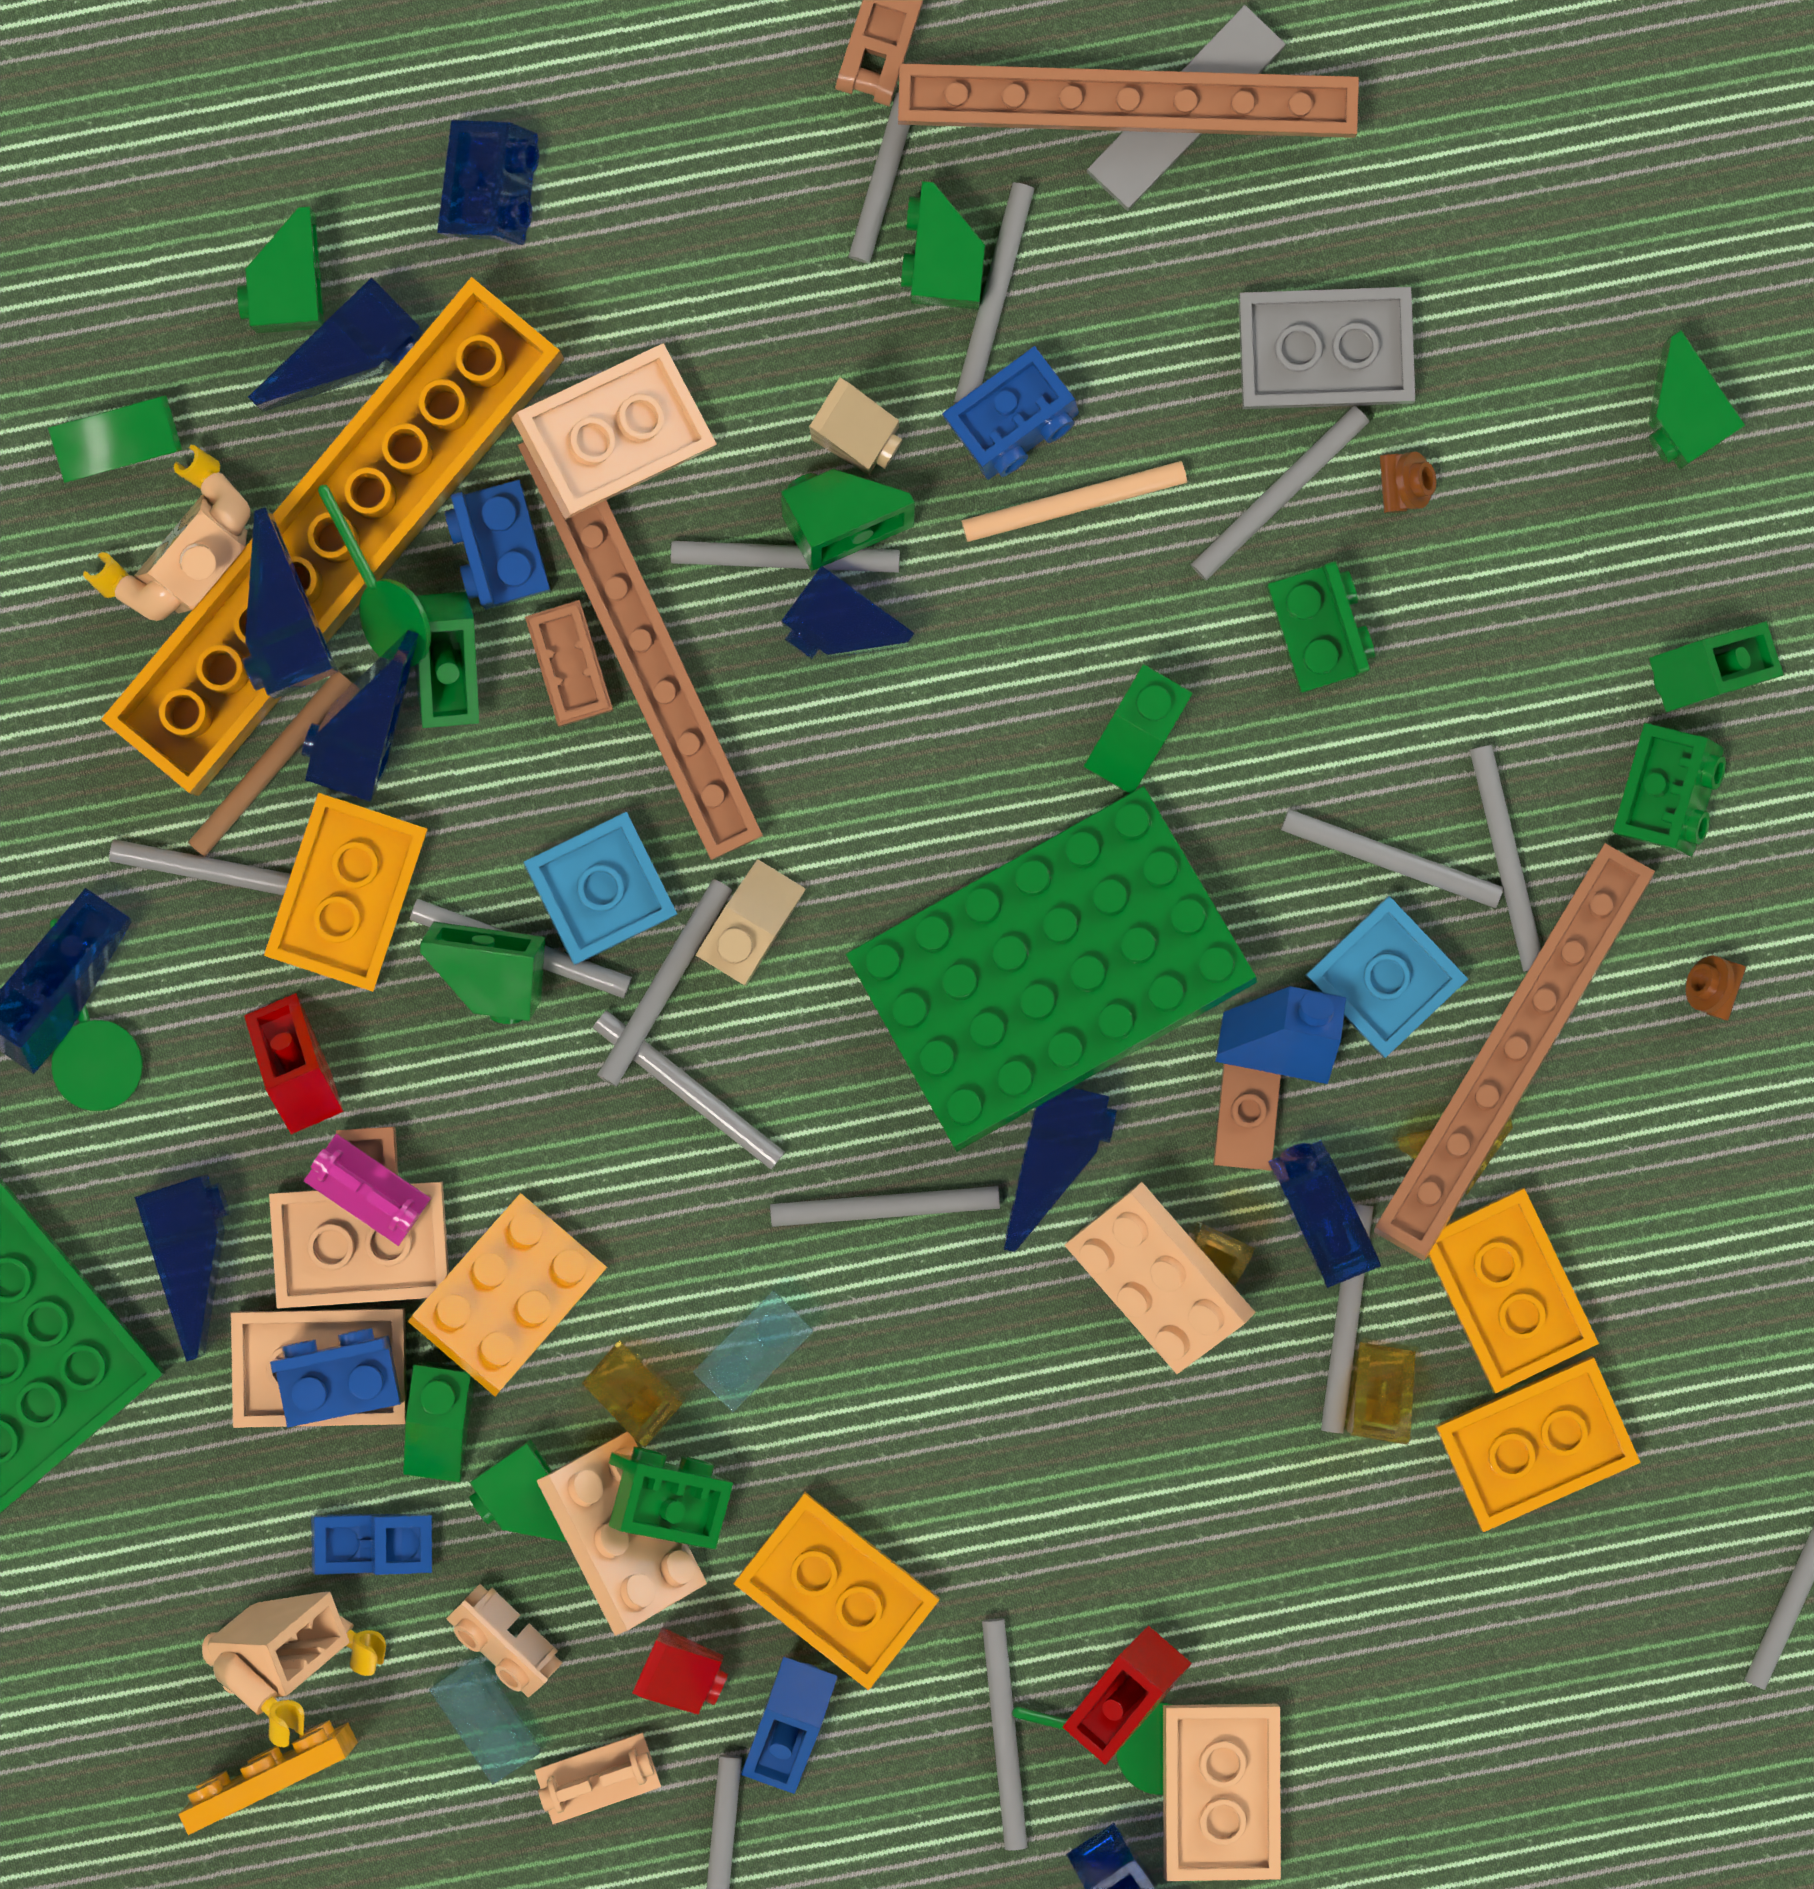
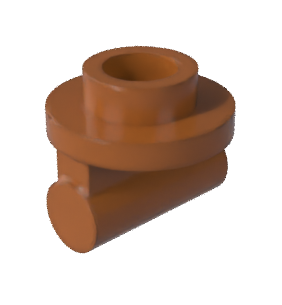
[1379,452,1436,513]
[1686,955,1746,1021]

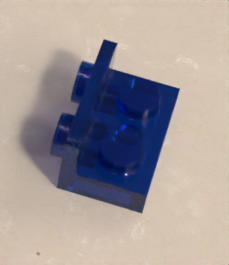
[437,120,539,245]

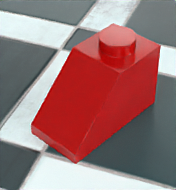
[244,993,344,1134]
[1062,1625,1192,1765]
[632,1627,729,1715]

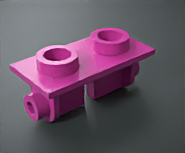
[304,1134,431,1246]

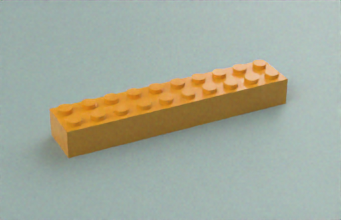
[101,277,564,796]

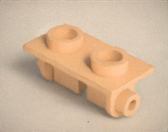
[446,1584,562,1698]
[534,1732,661,1824]

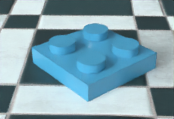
[523,812,677,966]
[1305,896,1468,1058]

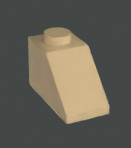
[809,378,903,475]
[696,859,806,986]

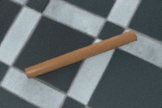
[188,669,354,857]

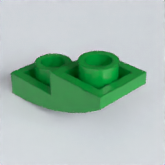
[48,395,182,483]

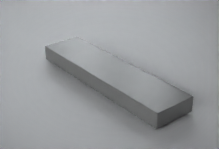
[1087,5,1286,211]

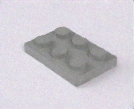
[1238,287,1415,409]

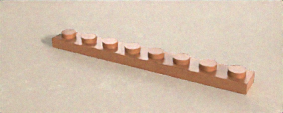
[898,63,1359,138]
[518,442,763,860]
[1374,843,1655,1261]

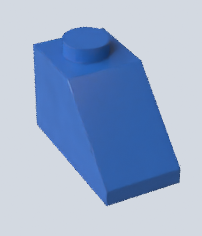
[1215,986,1346,1084]
[741,1657,837,1794]

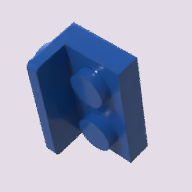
[942,346,1079,480]
[444,480,551,609]
[270,1328,402,1428]

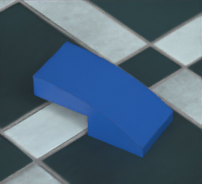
[311,1514,432,1575]

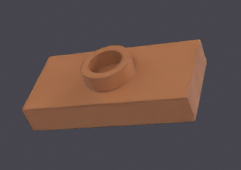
[525,600,614,727]
[1213,1063,1281,1171]

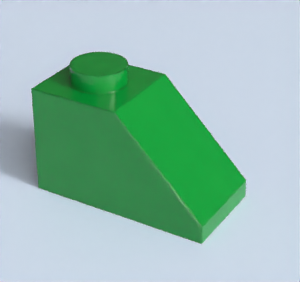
[237,206,325,334]
[1648,331,1745,470]
[781,469,915,572]
[414,591,479,728]
[1649,621,1784,712]
[1083,664,1193,794]
[420,922,545,1024]
[403,1361,475,1482]
[469,1439,567,1542]

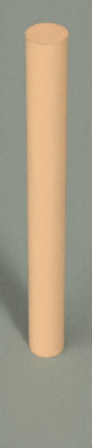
[961,461,1187,542]

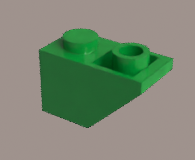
[901,181,985,310]

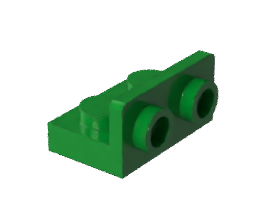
[1266,561,1375,694]
[1612,723,1726,857]
[608,1447,733,1550]

